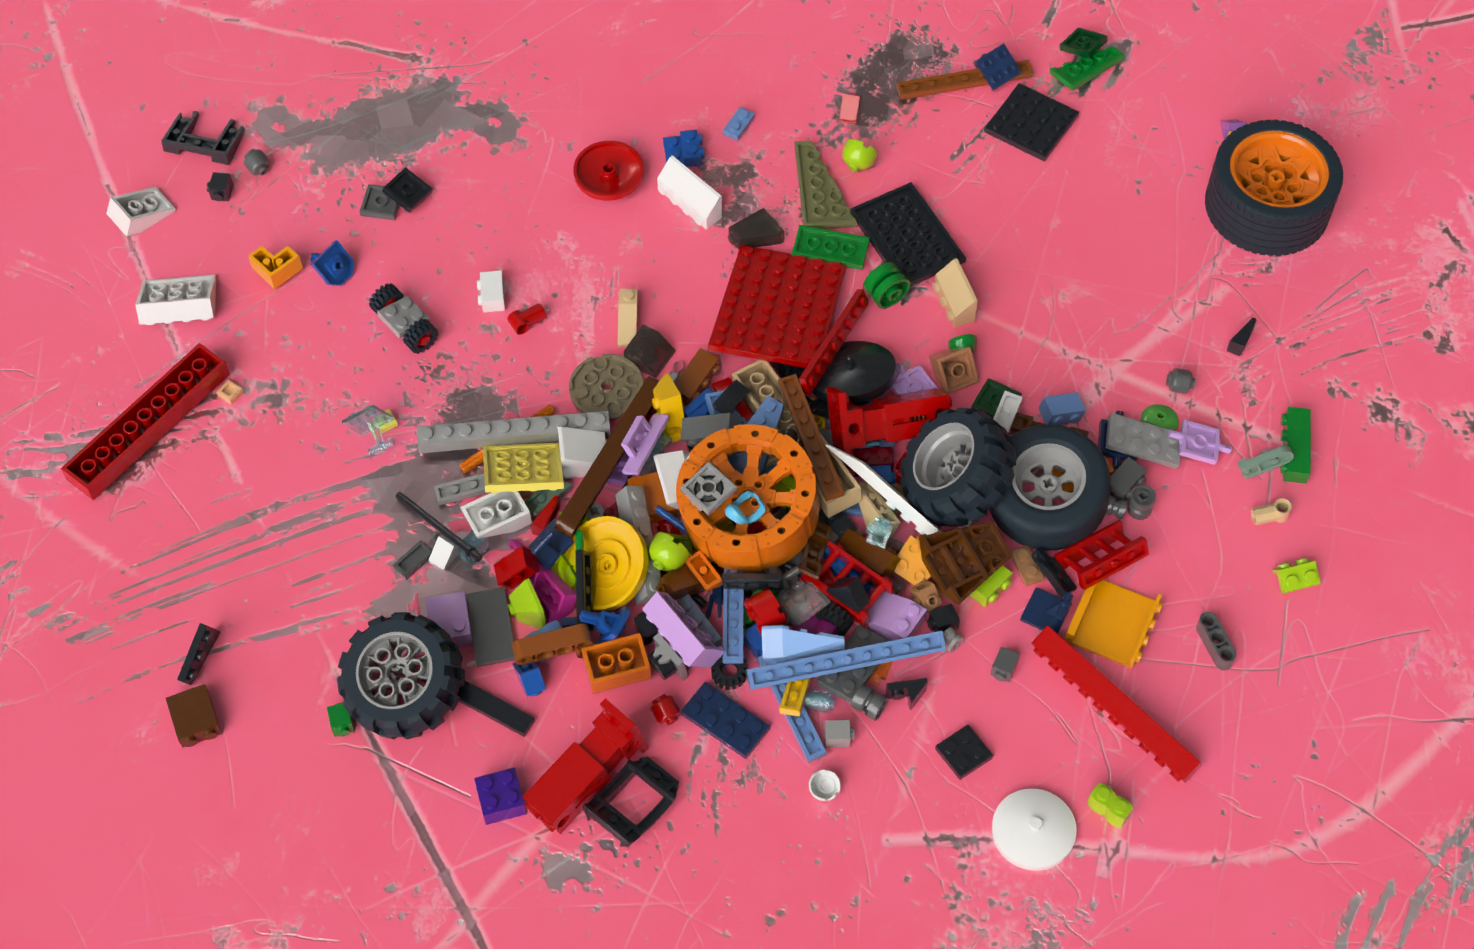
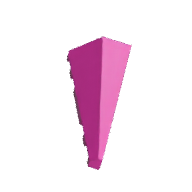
[509,539,576,625]

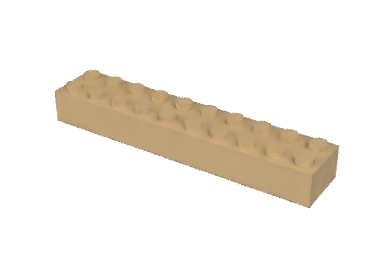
[732,360,862,518]

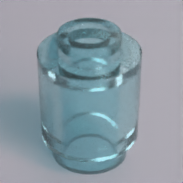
[804,690,835,713]

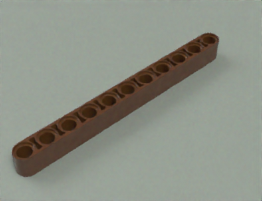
[554,376,659,538]

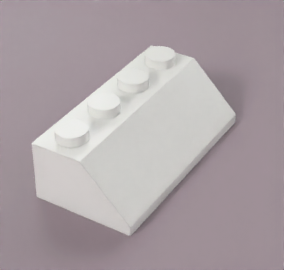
[657,155,722,230]

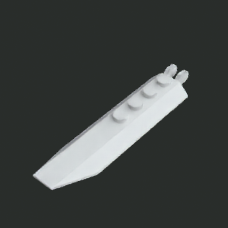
[825,444,944,535]

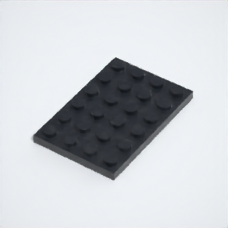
[850,182,966,287]

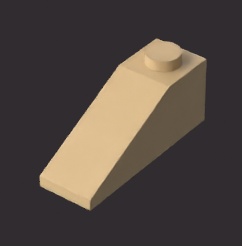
[618,289,639,347]
[858,481,901,541]

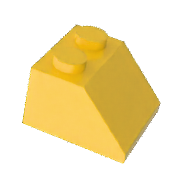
[652,373,684,430]

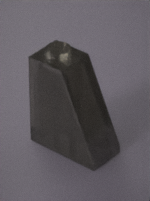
[727,208,784,250]

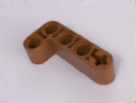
[511,624,593,665]

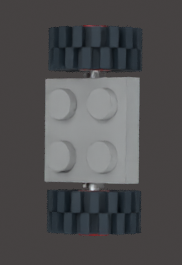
[369,283,438,354]

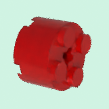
[743,588,787,636]

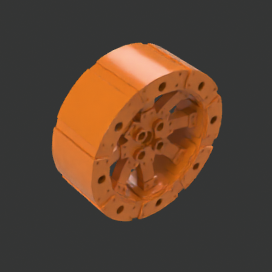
[676,424,819,573]

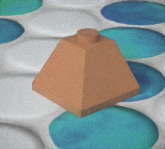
[929,346,980,394]

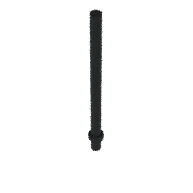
[395,492,482,562]

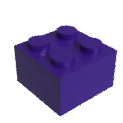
[474,767,526,825]

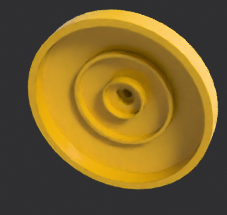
[560,516,649,612]

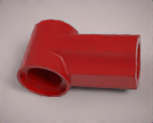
[507,303,547,335]

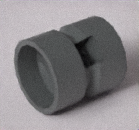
[1127,485,1156,520]
[850,684,888,721]

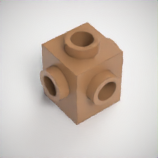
[909,580,943,613]

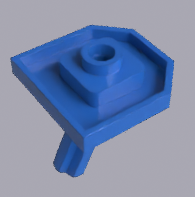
[310,240,354,286]
[579,606,630,645]

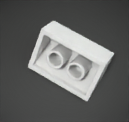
[653,450,690,510]

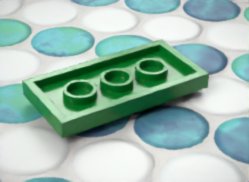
[792,225,870,270]

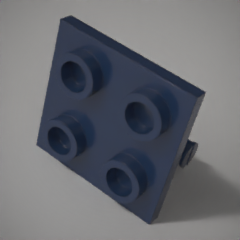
[974,43,1022,91]
[528,519,574,570]
[1020,588,1073,634]

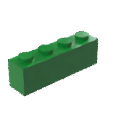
[1280,407,1311,484]

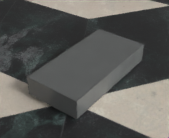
[392,540,433,580]

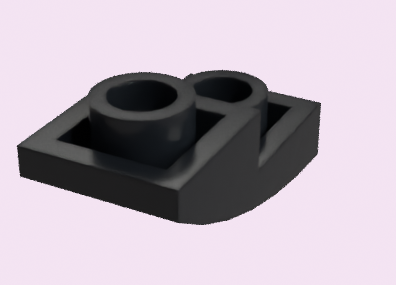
[712,380,751,414]

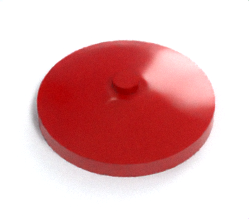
[573,141,644,201]

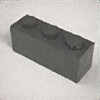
[681,413,741,447]

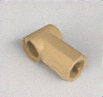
[1250,498,1292,525]

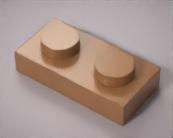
[1011,546,1044,587]

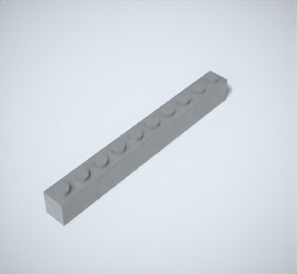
[417,411,610,453]

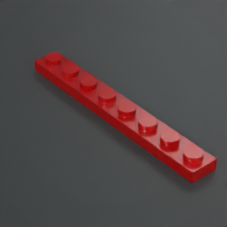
[799,289,868,394]

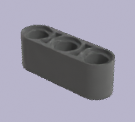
[1196,612,1236,671]

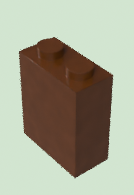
[165,684,222,748]

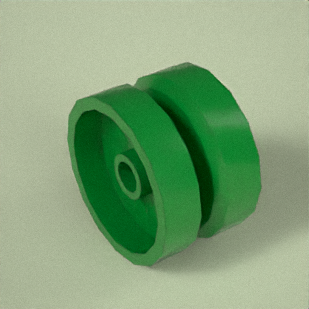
[863,262,911,309]

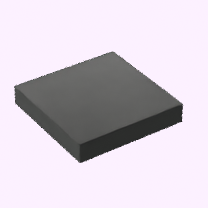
[359,184,399,220]

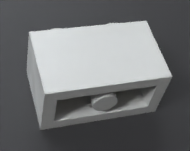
[477,270,505,312]

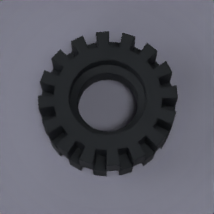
[814,602,853,636]
[711,655,748,690]

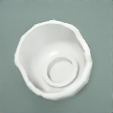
[809,769,841,801]

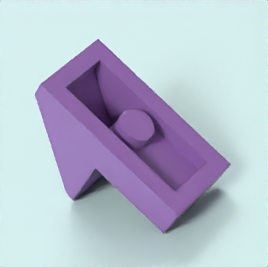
[1220,120,1247,139]

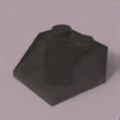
[624,324,675,378]

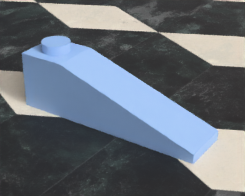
[762,625,845,666]

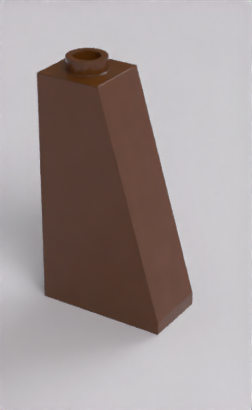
[656,551,724,601]

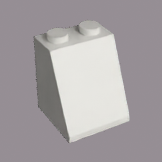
[558,427,608,480]

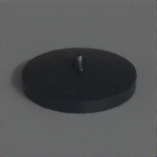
[812,341,897,404]

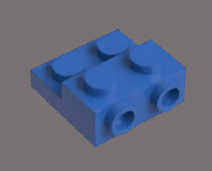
[663,130,705,167]

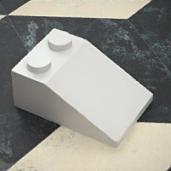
[106,187,176,236]
[460,491,532,539]

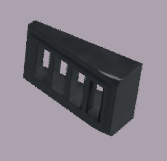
[1227,318,1257,356]

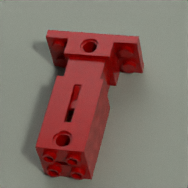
[826,386,952,469]
[523,698,649,834]

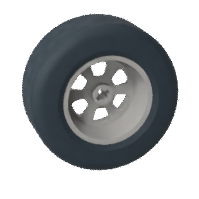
[989,424,1111,550]

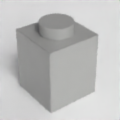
[824,720,854,748]

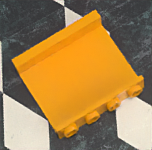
[1065,580,1163,669]

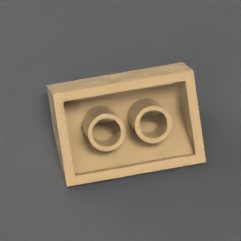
[933,258,978,328]

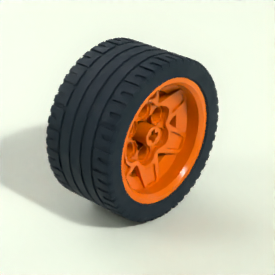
[1205,119,1343,256]

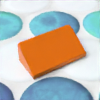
[685,550,723,591]

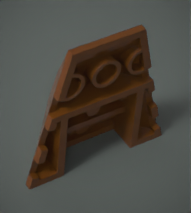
[919,522,1013,605]

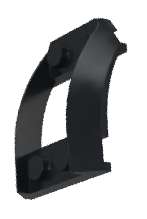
[583,757,679,847]

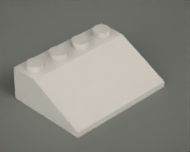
[135,274,216,325]

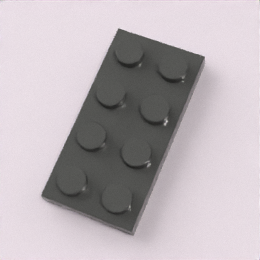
[817,624,889,703]

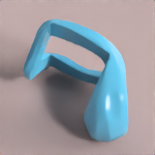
[724,491,766,524]

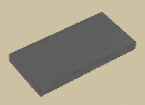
[465,587,515,667]

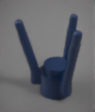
[706,585,724,621]

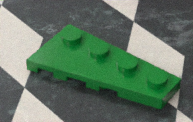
[1050,46,1124,91]

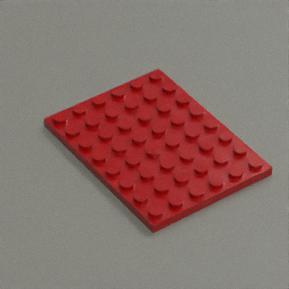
[708,245,846,368]

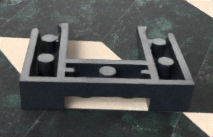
[161,111,244,165]

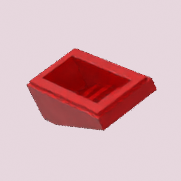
[531,495,560,536]

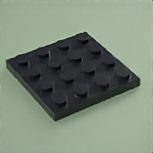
[984,83,1079,162]

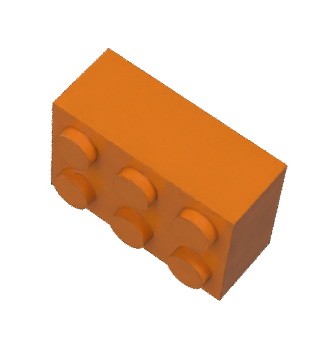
[581,633,651,694]

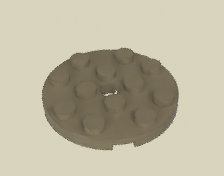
[569,354,644,421]

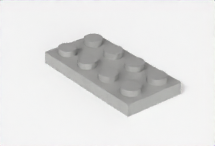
[1105,413,1181,469]

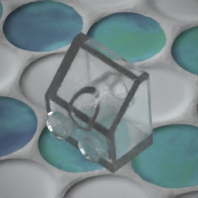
[777,580,831,625]

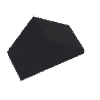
[826,576,870,613]

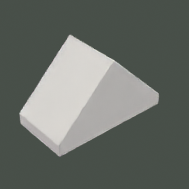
[429,532,468,572]

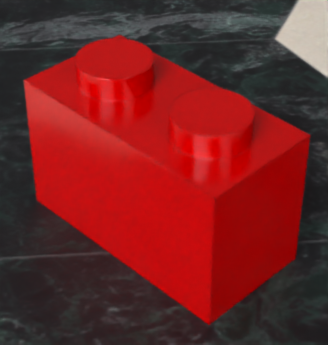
[494,546,539,589]

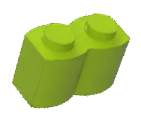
[1087,783,1133,828]

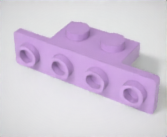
[621,414,670,475]

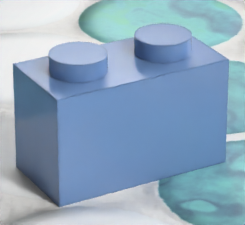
[1038,392,1086,425]

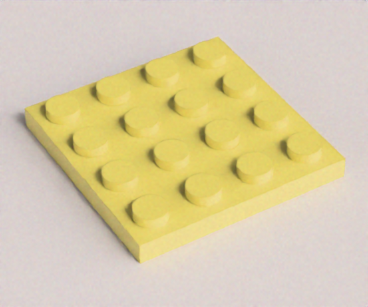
[483,443,564,493]

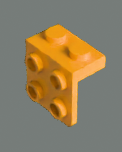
[894,536,931,585]

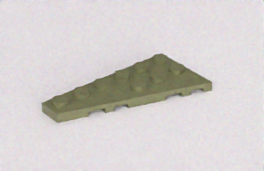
[794,141,857,229]

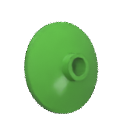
[1140,404,1179,431]

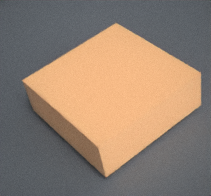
[216,379,244,405]

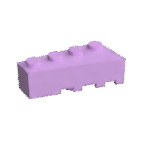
[642,592,725,668]

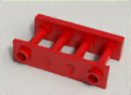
[1055,520,1150,590]
[801,541,894,628]

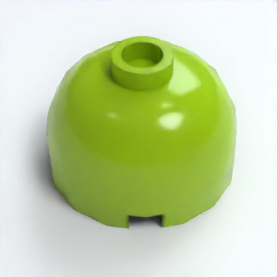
[842,139,878,172]
[649,532,690,571]

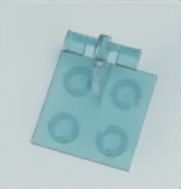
[342,404,395,456]

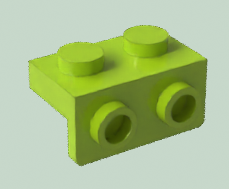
[1272,558,1321,593]

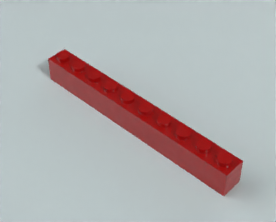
[1032,625,1202,783]

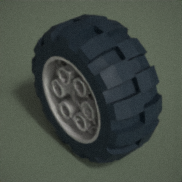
[900,408,1016,527]
[337,612,465,740]

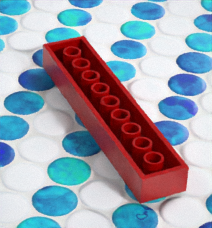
[61,343,230,500]

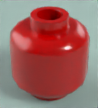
[650,694,681,726]

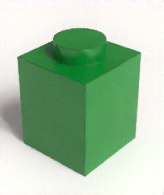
[326,702,355,737]

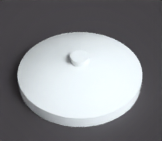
[992,789,1077,871]

